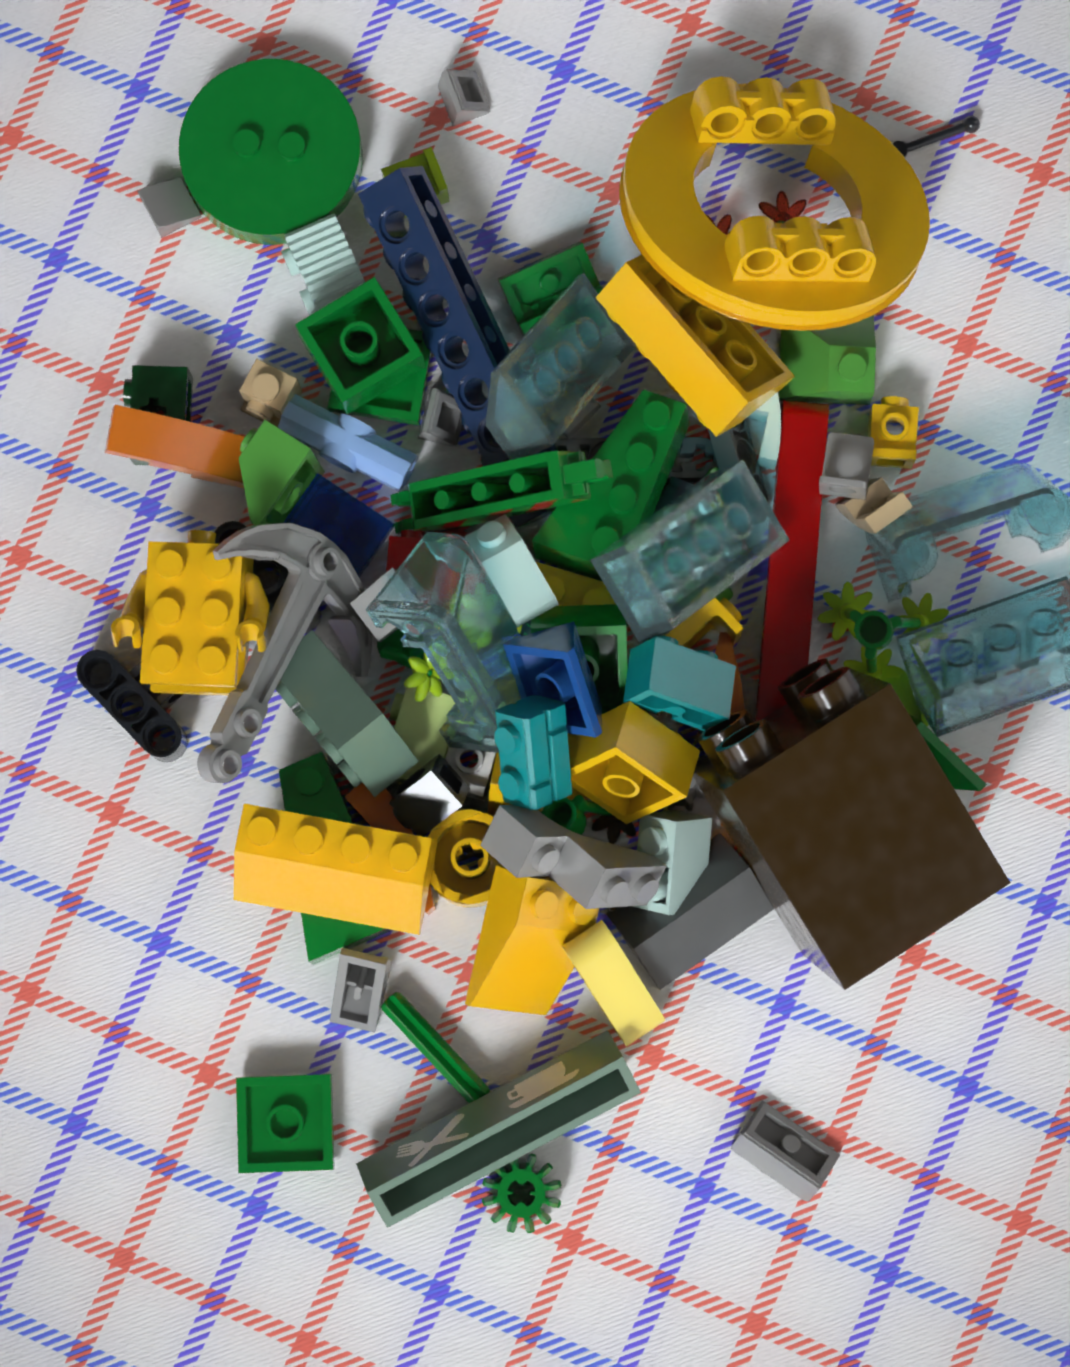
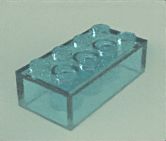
[590,460,789,642]

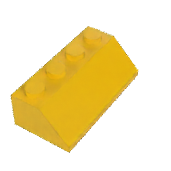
[596,255,795,437]
[233,804,438,935]

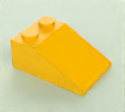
[465,865,599,1015]

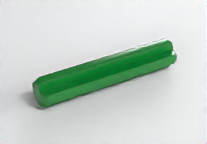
[381,992,490,1103]

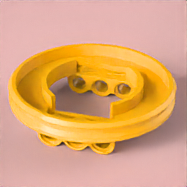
[619,76,930,331]

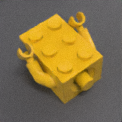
[111,530,270,696]

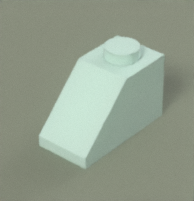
[465,514,559,627]

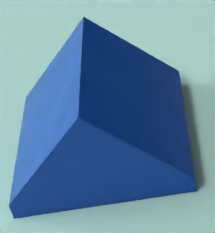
[503,621,602,737]

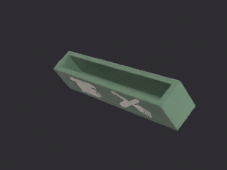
[356,1030,641,1228]

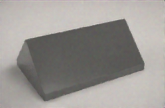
[606,833,774,990]

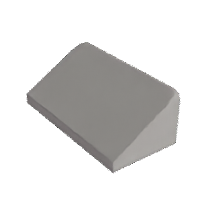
[731,1100,840,1201]

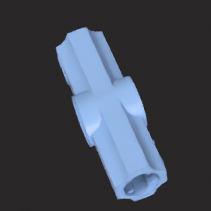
[278,394,418,492]

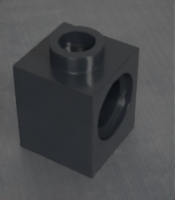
[389,754,470,836]

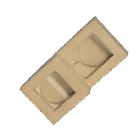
[835,477,913,534]

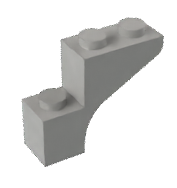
[480,805,667,909]

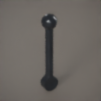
[892,115,980,157]

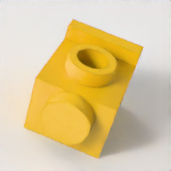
[868,396,919,469]

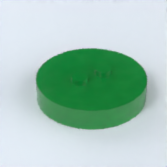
[179,59,363,245]

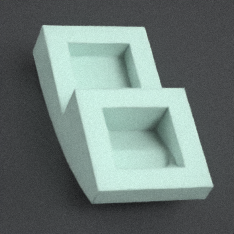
[748,392,781,470]

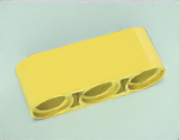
[562,920,666,1047]

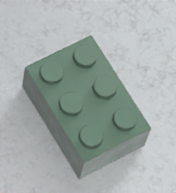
[275,630,419,797]

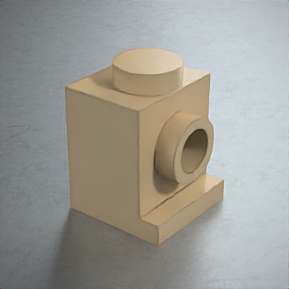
[239,359,302,427]

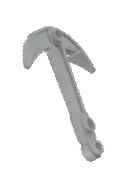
[197,523,373,783]

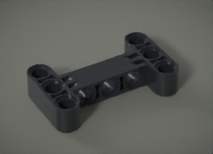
[76,521,321,763]

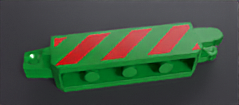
[390,451,613,534]

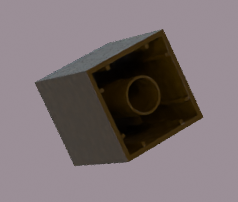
[693,658,1010,990]

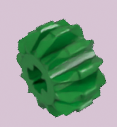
[482,1153,562,1233]

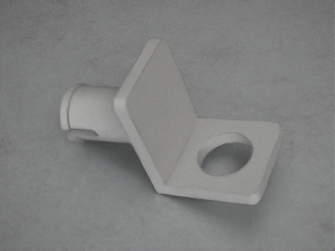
[819,432,874,500]

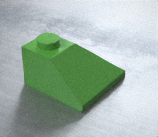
[778,315,876,405]
[239,420,325,525]

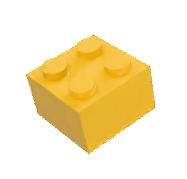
[568,701,700,824]

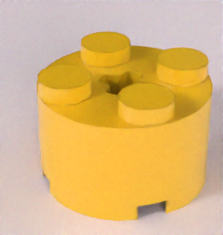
[428,809,503,908]

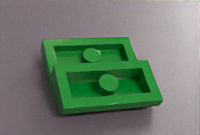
[497,241,621,366]

